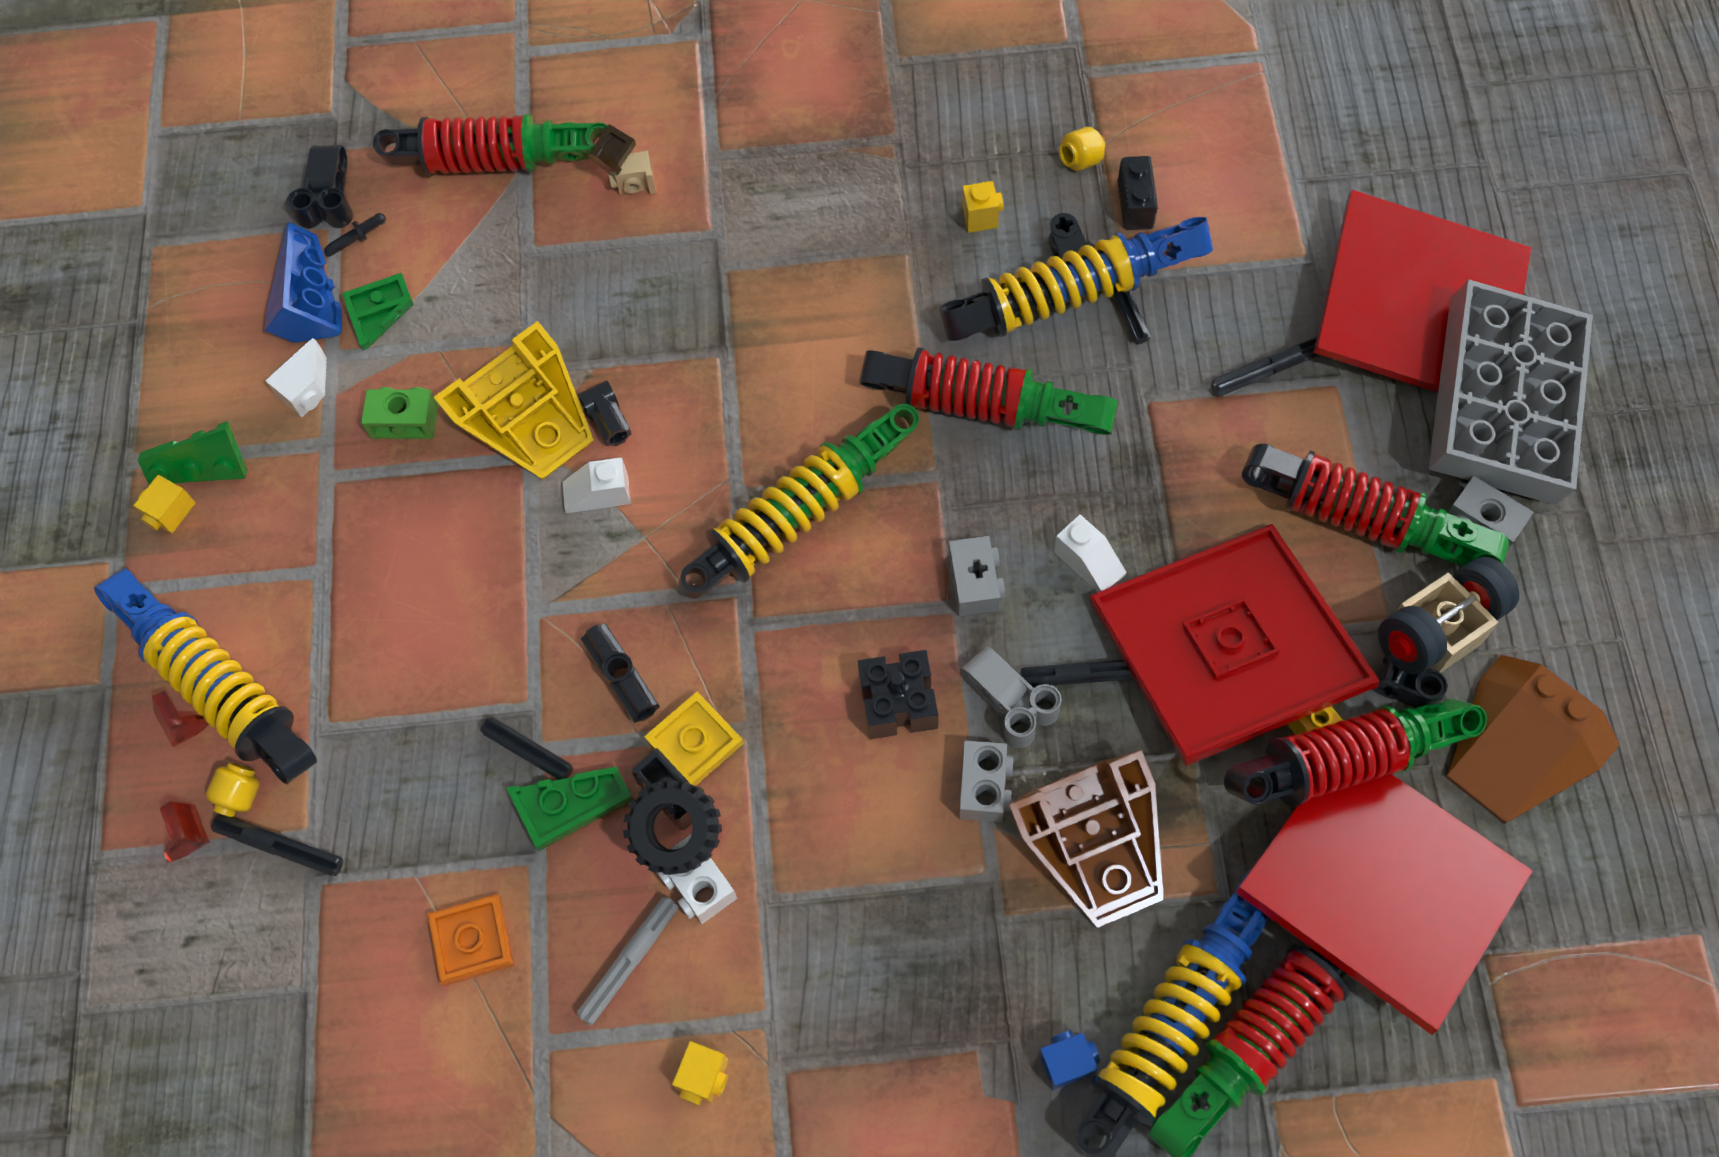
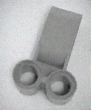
[960,646,1062,749]

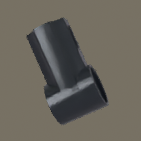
[578,380,632,446]

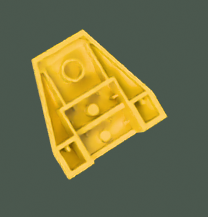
[434,321,594,480]

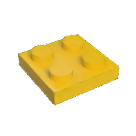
[644,692,744,786]

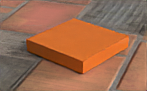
[427,894,515,986]

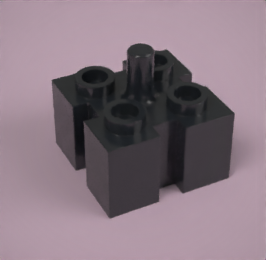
[857,650,939,739]

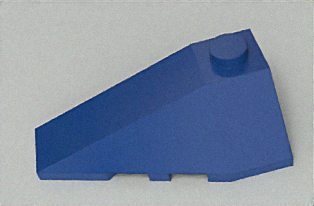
[265,222,342,343]

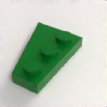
[138,421,248,485]
[506,767,633,851]

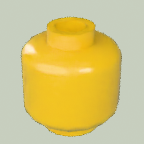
[1059,126,1105,171]
[206,762,260,817]

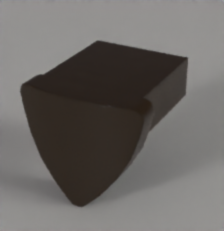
[587,124,636,175]

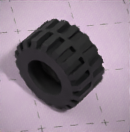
[623,781,722,875]

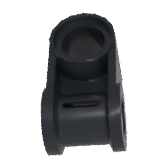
[1048,213,1089,259]
[1374,656,1448,708]

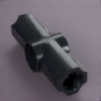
[581,623,660,723]

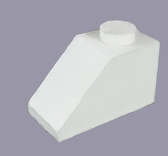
[265,338,327,418]
[562,457,631,513]
[1054,515,1127,592]

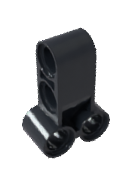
[287,145,353,229]

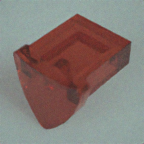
[152,691,208,747]
[160,801,210,862]

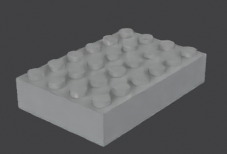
[1428,279,1593,505]

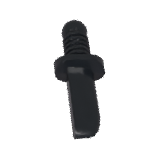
[324,213,386,257]

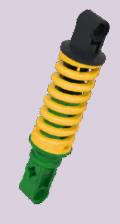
[679,404,919,599]

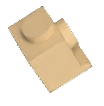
[609,151,656,195]

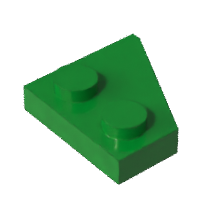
[342,272,414,350]

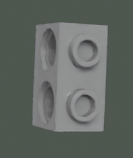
[959,741,1013,823]

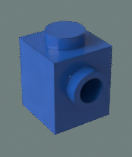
[1038,1031,1101,1091]

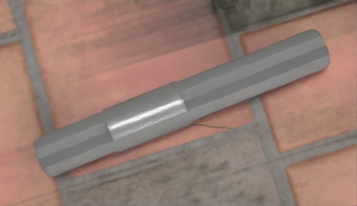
[577,896,678,1025]

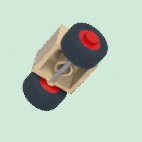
[1378,557,1520,674]

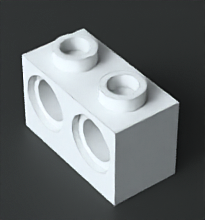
[657,834,738,924]

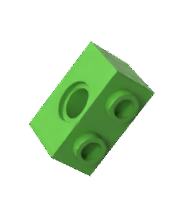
[361,387,439,439]

